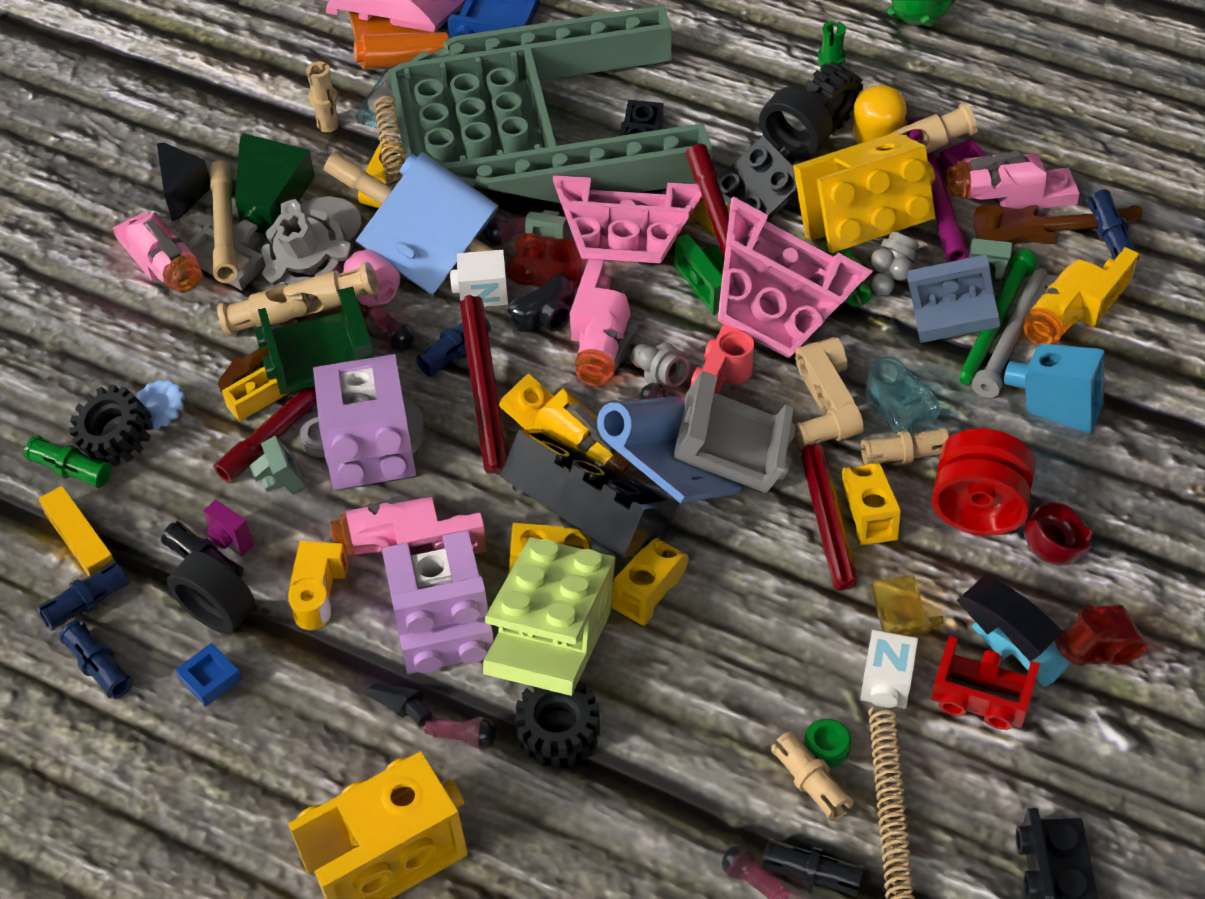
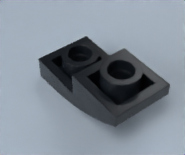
[619,100,664,136]
[957,575,1063,662]

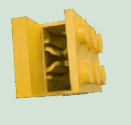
[793,132,935,253]
[288,751,468,899]

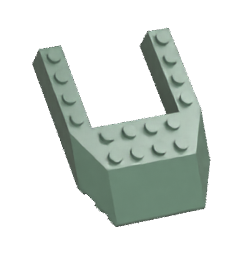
[388,5,712,204]

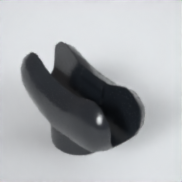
[507,273,575,333]

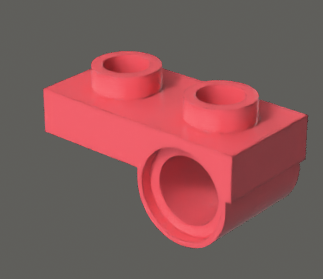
[690,324,754,394]

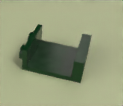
[254,286,374,395]

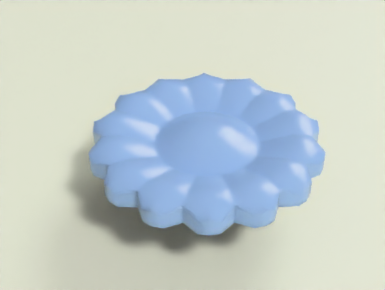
[137,379,185,430]

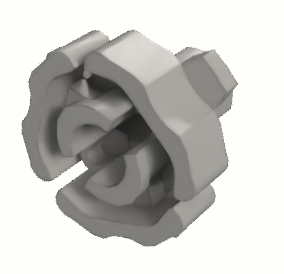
[261,199,352,295]

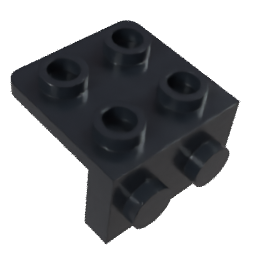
[717,136,798,222]

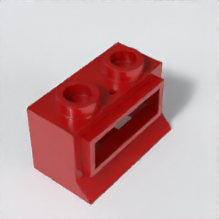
[931,636,1040,730]

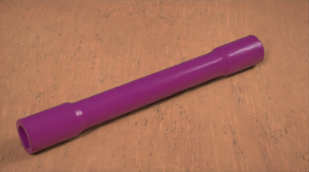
[906,117,969,262]

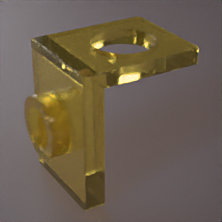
[870,574,944,637]

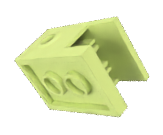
[483,537,615,696]

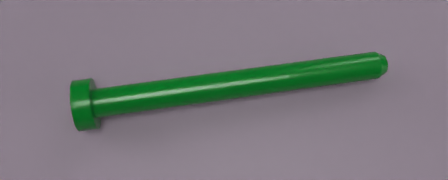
[959,249,1038,385]

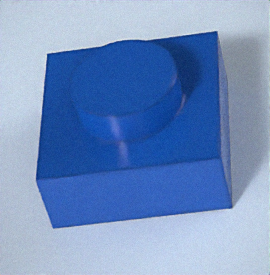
[175,643,242,707]

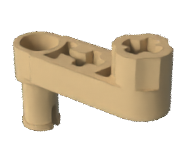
[795,337,864,449]

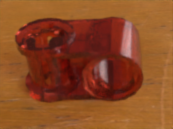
[506,233,583,289]
[1055,604,1148,666]

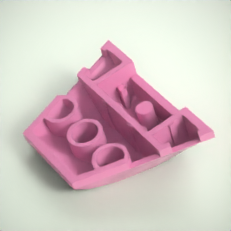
[326,0,466,32]
[553,176,702,263]
[718,197,873,358]

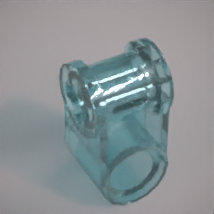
[865,357,940,434]

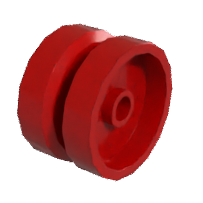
[931,428,1036,536]

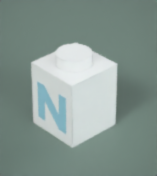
[450,250,508,307]
[860,630,918,709]

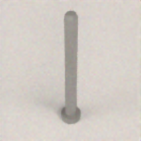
[972,268,1048,398]

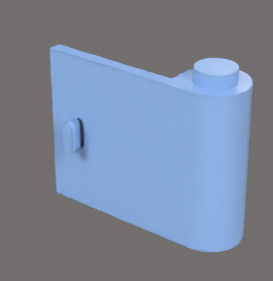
[356,152,499,296]

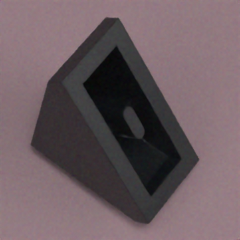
[157,142,211,221]

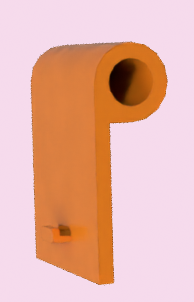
[348,11,448,70]

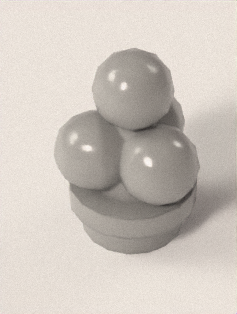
[870,232,919,296]
[631,343,690,388]

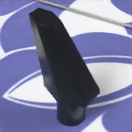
[363,683,432,727]

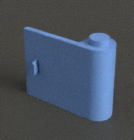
[597,397,742,503]

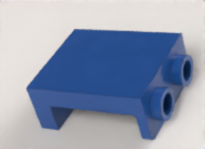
[448,0,540,38]

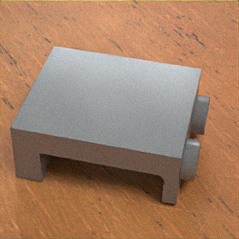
[673,371,796,493]

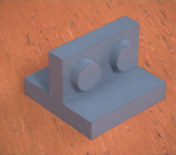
[906,254,1000,343]

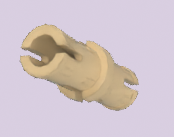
[306,61,340,132]
[861,428,949,465]
[771,731,854,821]

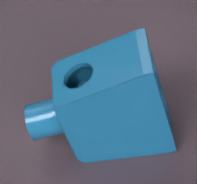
[1004,344,1105,434]

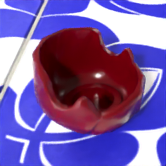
[1024,502,1093,566]

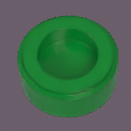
[804,719,852,768]

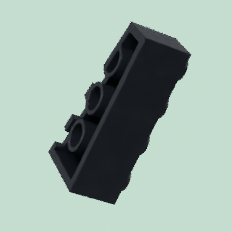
[500,429,679,558]

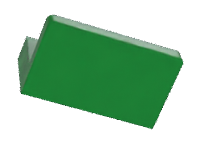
[674,234,724,316]

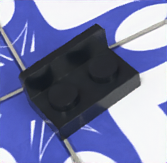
[1015,808,1098,899]

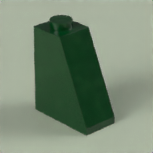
[235,133,315,234]

